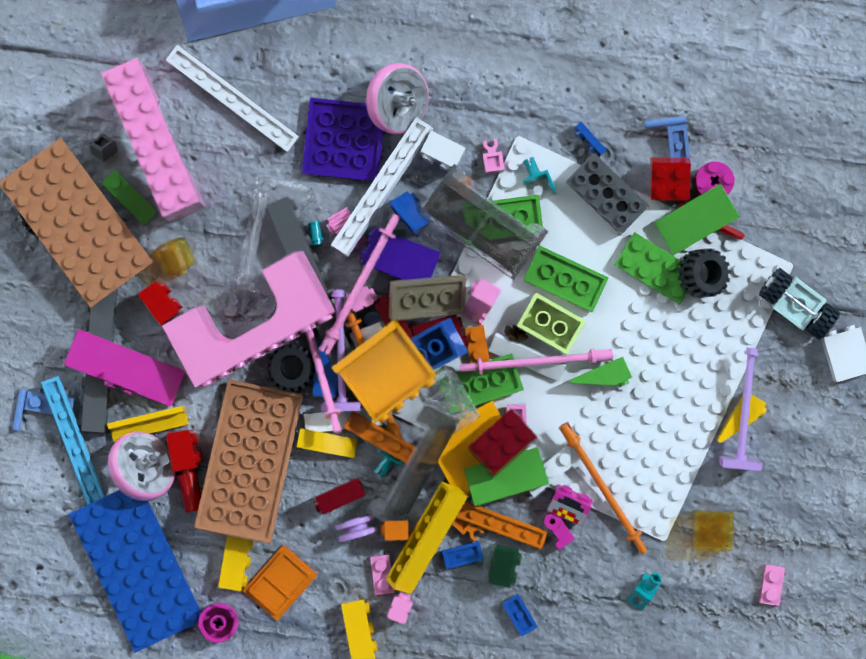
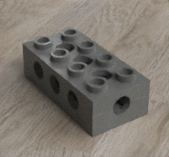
[566,153,649,235]

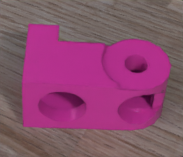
[544,513,575,550]

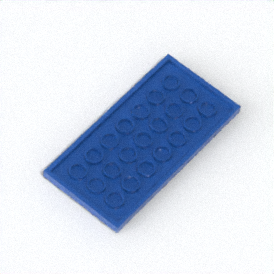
[68,490,202,653]

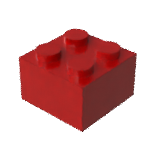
[649,157,691,200]
[138,280,183,326]
[166,429,202,472]

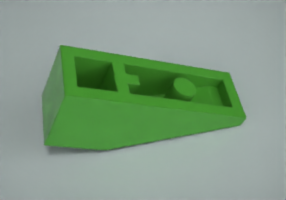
[102,170,158,226]
[569,357,632,387]

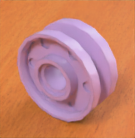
[334,514,378,542]

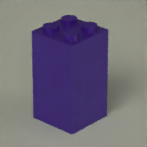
[360,228,441,280]

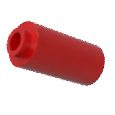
[177,469,201,513]

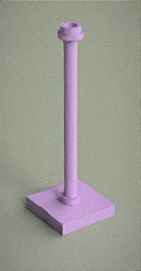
[321,290,364,412]
[718,347,762,471]

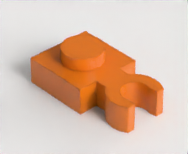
[452,518,484,541]

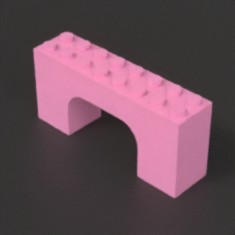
[101,58,205,222]
[162,251,336,388]

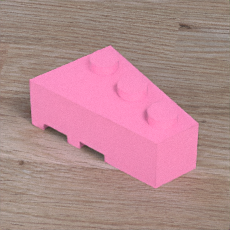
[461,278,501,326]

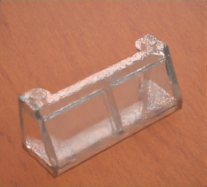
[234,177,314,298]

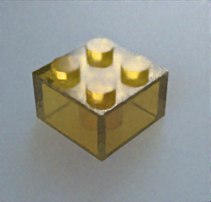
[691,510,734,551]

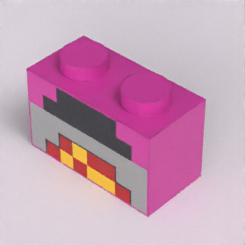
[547,484,593,526]

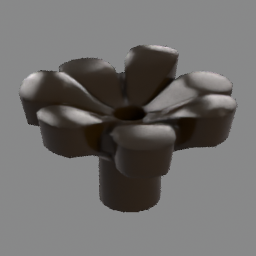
[504,325,528,343]

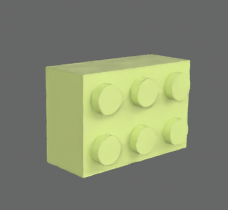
[516,293,586,355]

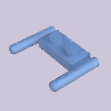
[644,116,692,175]
[12,389,76,432]

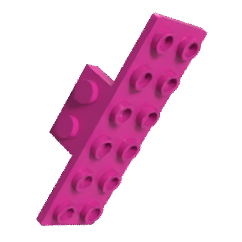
[64,329,185,406]

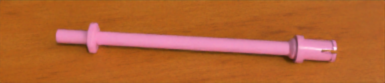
[318,213,400,354]
[305,330,341,434]
[459,349,613,375]

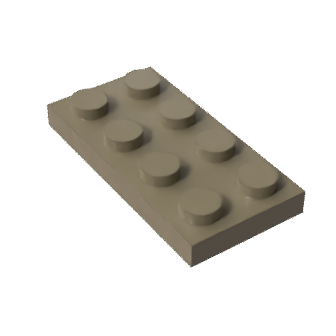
[389,275,466,321]

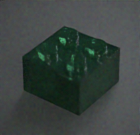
[487,543,522,588]

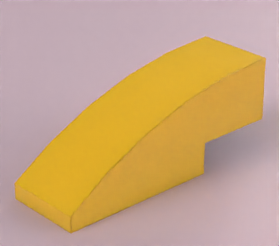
[297,428,358,458]

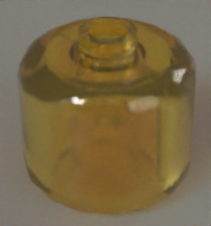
[153,237,195,277]

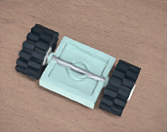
[759,268,840,340]

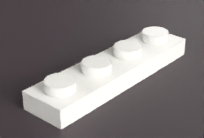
[528,433,593,497]

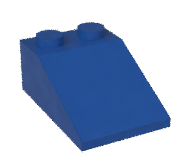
[389,191,433,236]
[411,318,468,370]

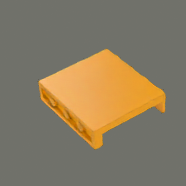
[332,320,438,424]
[424,400,501,496]

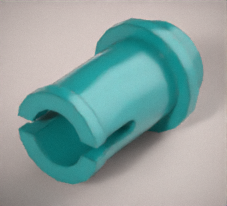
[308,221,324,246]

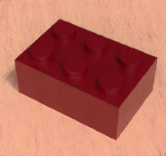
[468,408,537,479]

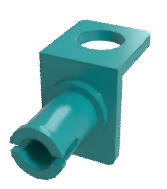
[523,157,556,194]
[374,449,402,478]
[626,572,662,611]

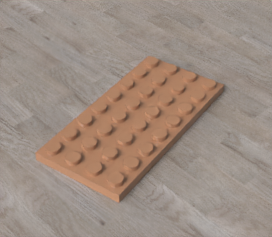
[0,138,153,308]
[194,379,303,545]

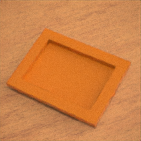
[243,544,318,621]

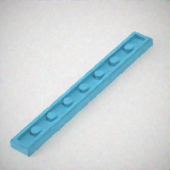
[41,376,105,505]

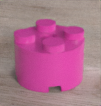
[694,161,735,196]
[198,602,239,643]

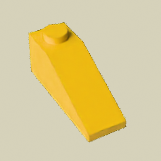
[715,394,767,443]

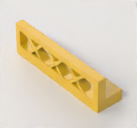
[107,406,189,442]

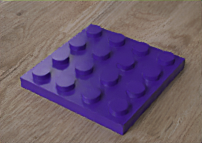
[302,97,383,181]

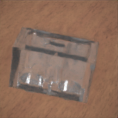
[419,365,480,437]

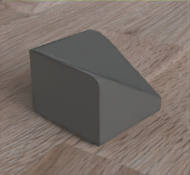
[89,133,117,161]

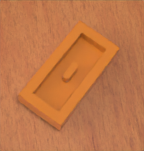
[465,325,490,363]

